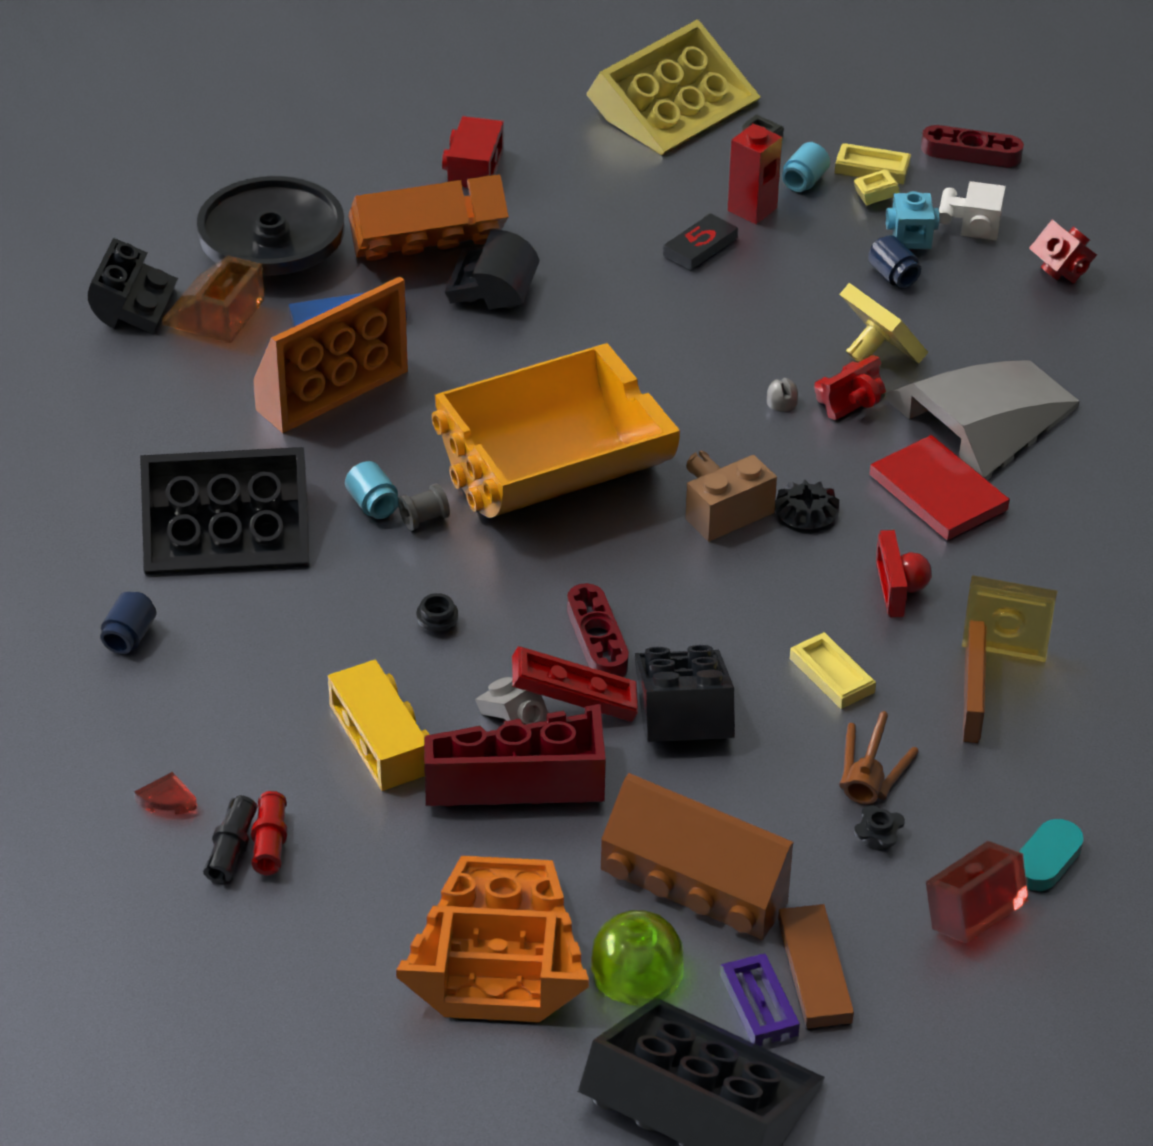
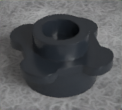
[854,805,905,850]

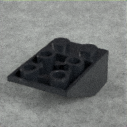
[635,645,735,742]

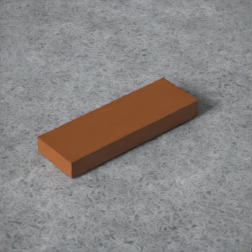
[963,620,987,743]
[778,904,854,1028]

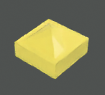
[854,169,900,206]

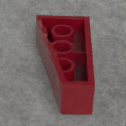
[424,704,606,807]

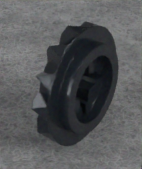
[775,479,840,529]

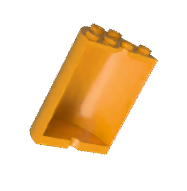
[432,343,680,518]

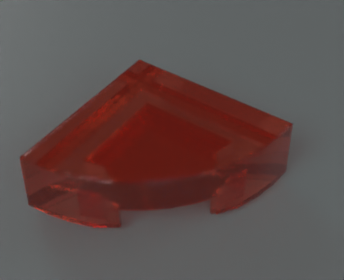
[134,772,197,814]

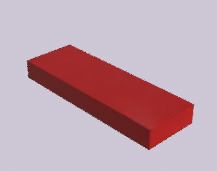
[512,646,638,722]

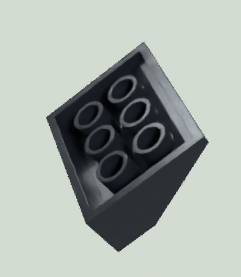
[140,447,310,574]
[578,997,825,1146]

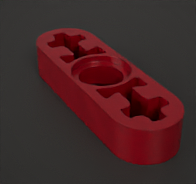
[921,125,1024,167]
[567,583,629,677]

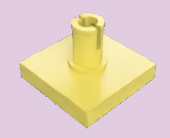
[839,283,929,364]

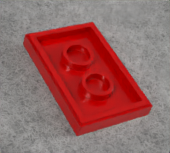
[869,435,1010,541]

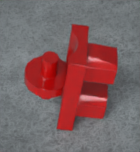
[814,355,886,420]

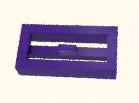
[720,953,800,1046]

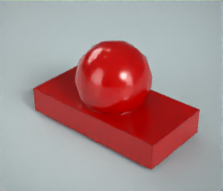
[875,530,932,617]

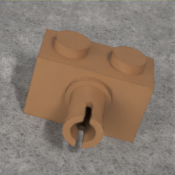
[685,450,777,542]

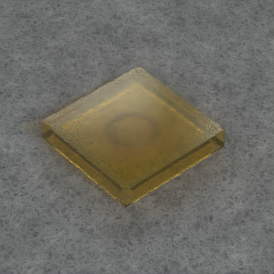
[961,575,1057,662]

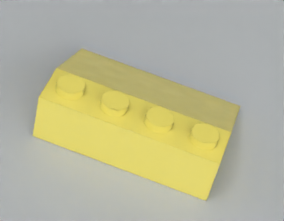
[586,19,761,155]

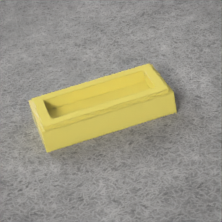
[834,143,911,184]
[789,632,876,709]

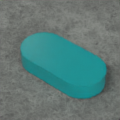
[1013,819,1084,891]

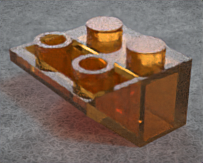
[162,255,264,343]

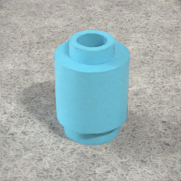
[782,142,830,192]
[345,461,398,519]

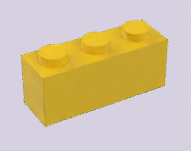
[328,659,430,791]

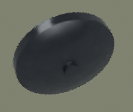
[197,176,345,276]

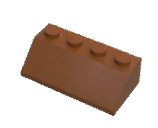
[601,773,793,940]

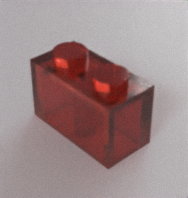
[926,841,1029,943]

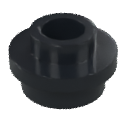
[416,593,458,632]

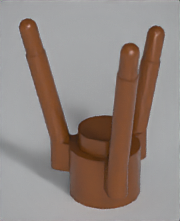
[839,711,919,804]

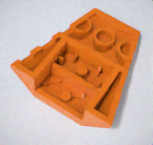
[396,856,589,1022]

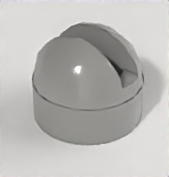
[767,378,798,411]

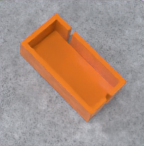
[348,174,509,261]

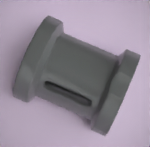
[398,483,450,531]

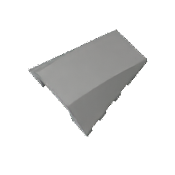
[885,360,1080,481]

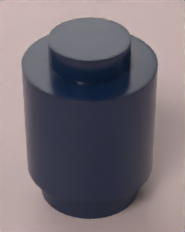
[868,235,921,288]
[100,591,157,654]

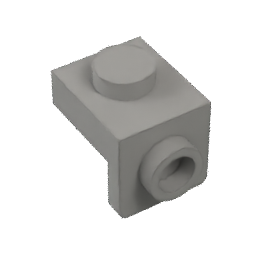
[475,677,548,725]

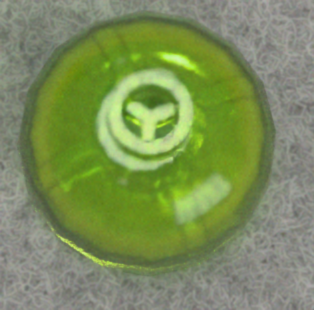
[591,910,684,1005]

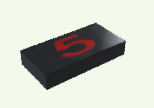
[663,213,738,270]

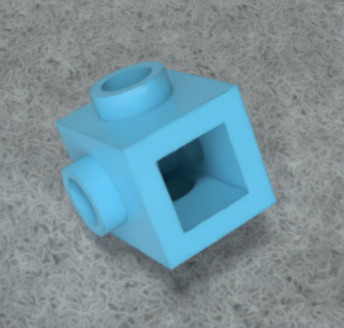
[886,192,939,249]

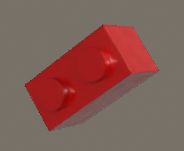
[442,116,504,188]

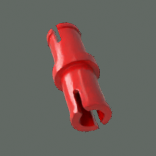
[251,791,288,875]

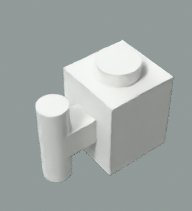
[939,181,1006,241]

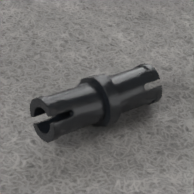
[203,795,258,884]

